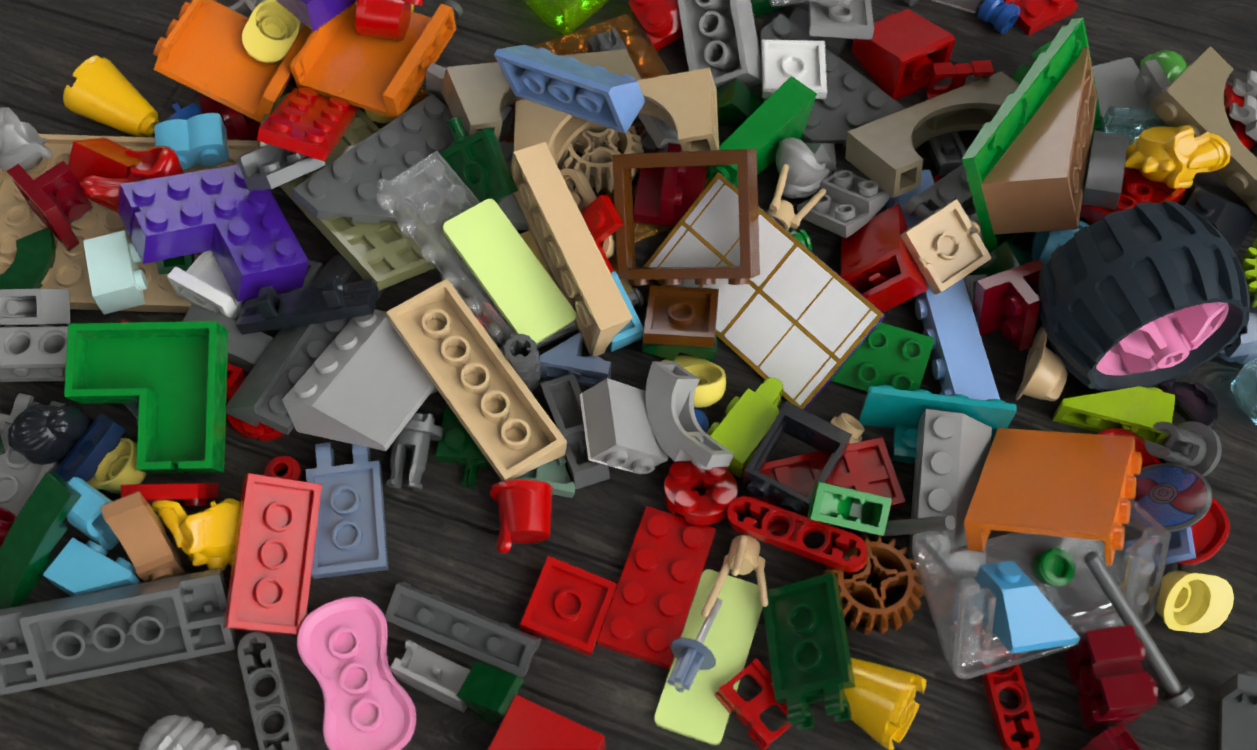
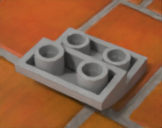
[797,170,891,238]

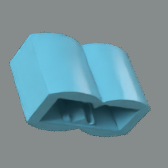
[154,113,229,171]
[66,477,119,550]

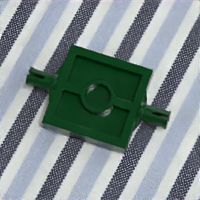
[436,117,518,214]
[436,403,491,488]

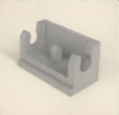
[390,640,470,712]

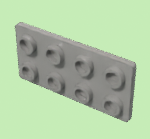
[1092,57,1171,161]

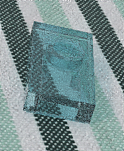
[1099,106,1168,139]

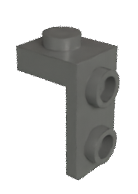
[1218,671,1257,750]

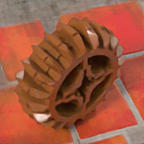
[822,533,925,635]

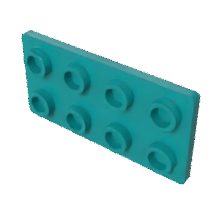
[859,385,1016,464]

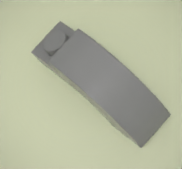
[645,361,734,470]

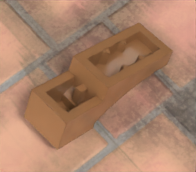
[101,492,185,582]

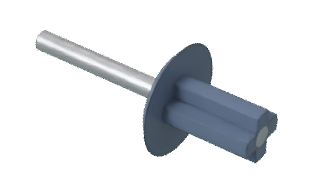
[668,598,723,693]

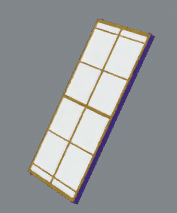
[644,172,885,410]

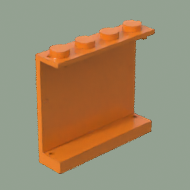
[153,0,312,123]
[290,1,456,119]
[964,428,1142,566]

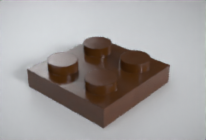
[643,285,719,348]

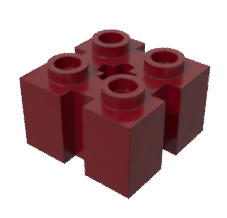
[1064,625,1158,730]

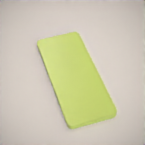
[442,199,577,344]
[654,569,763,745]

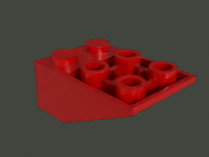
[841,204,928,312]

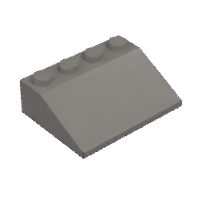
[282,310,435,451]

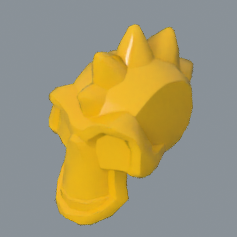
[1125,125,1230,189]
[151,498,241,572]

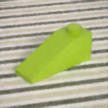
[1053,386,1175,445]

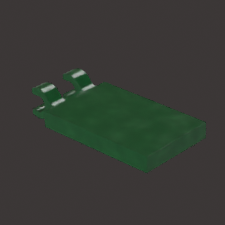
[763,572,855,731]

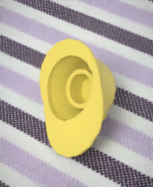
[1147,570,1234,633]

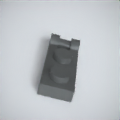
[903,164,974,221]

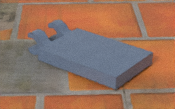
[306,442,389,579]

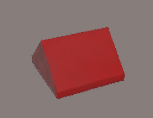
[68,138,142,213]

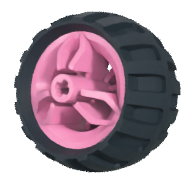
[1037,201,1250,393]

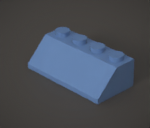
[494,45,645,134]

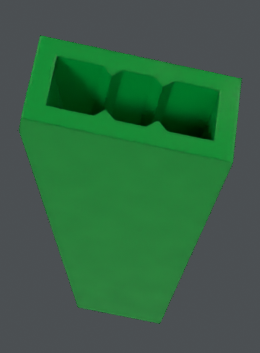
[706,76,817,188]

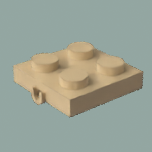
[900,199,992,295]

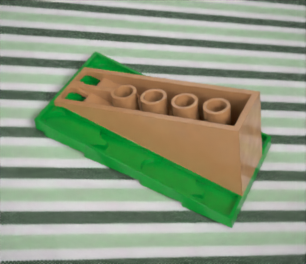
[962,17,1102,253]

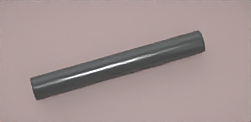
[861,515,956,538]

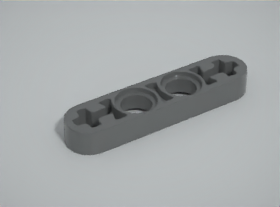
[238,632,301,750]

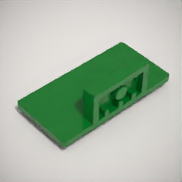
[830,322,934,391]

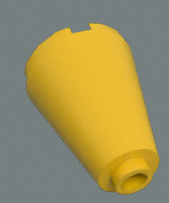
[63,56,159,137]
[844,658,926,750]

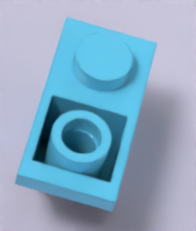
[43,537,142,596]

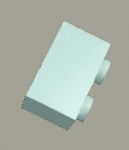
[83,230,148,315]

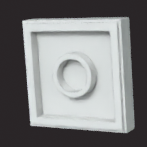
[761,40,827,99]

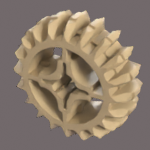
[558,123,644,193]

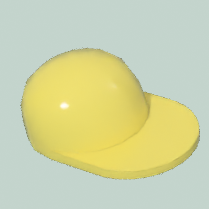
[242,0,300,63]
[661,355,726,408]
[87,438,147,494]

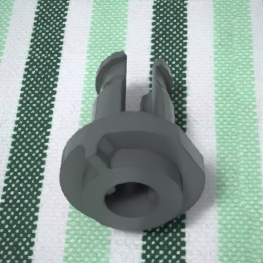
[386,413,443,491]
[1145,421,1222,477]

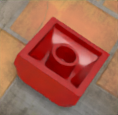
[627,0,683,52]

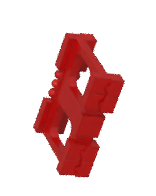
[925,60,994,100]
[714,658,793,750]

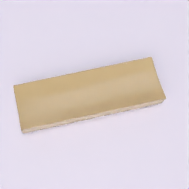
[511,142,633,356]
[386,279,567,481]

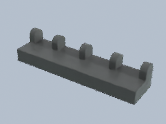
[385,582,542,677]

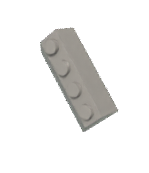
[678,0,762,88]
[908,409,992,571]

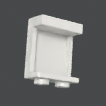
[167,250,243,320]

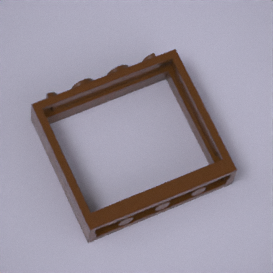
[612,149,760,286]

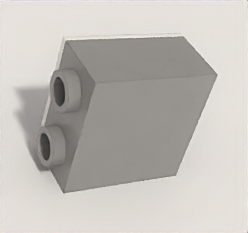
[580,378,668,475]

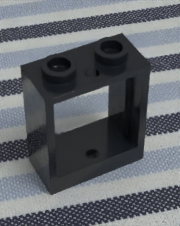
[742,401,852,517]

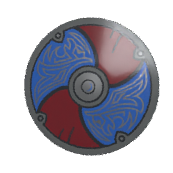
[1128,463,1212,532]

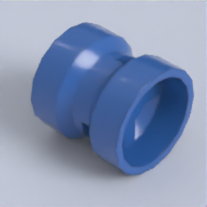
[977,0,1021,35]

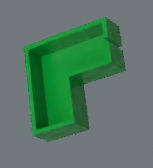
[64,321,228,475]

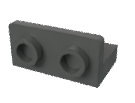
[237,144,326,190]

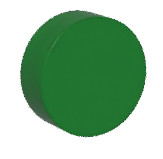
[1034,548,1075,587]

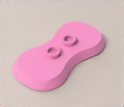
[297,597,416,750]

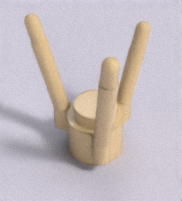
[767,164,826,231]
[701,535,768,617]

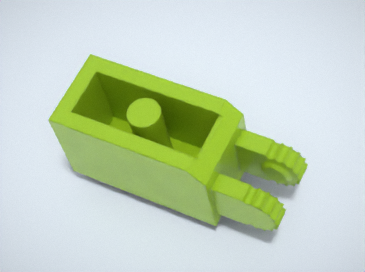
[706,377,783,478]

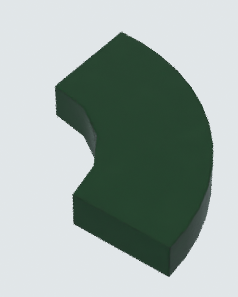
[0,227,56,290]

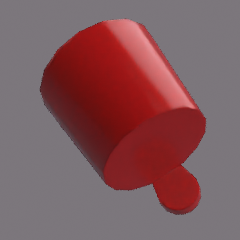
[355,0,423,41]
[490,479,553,553]

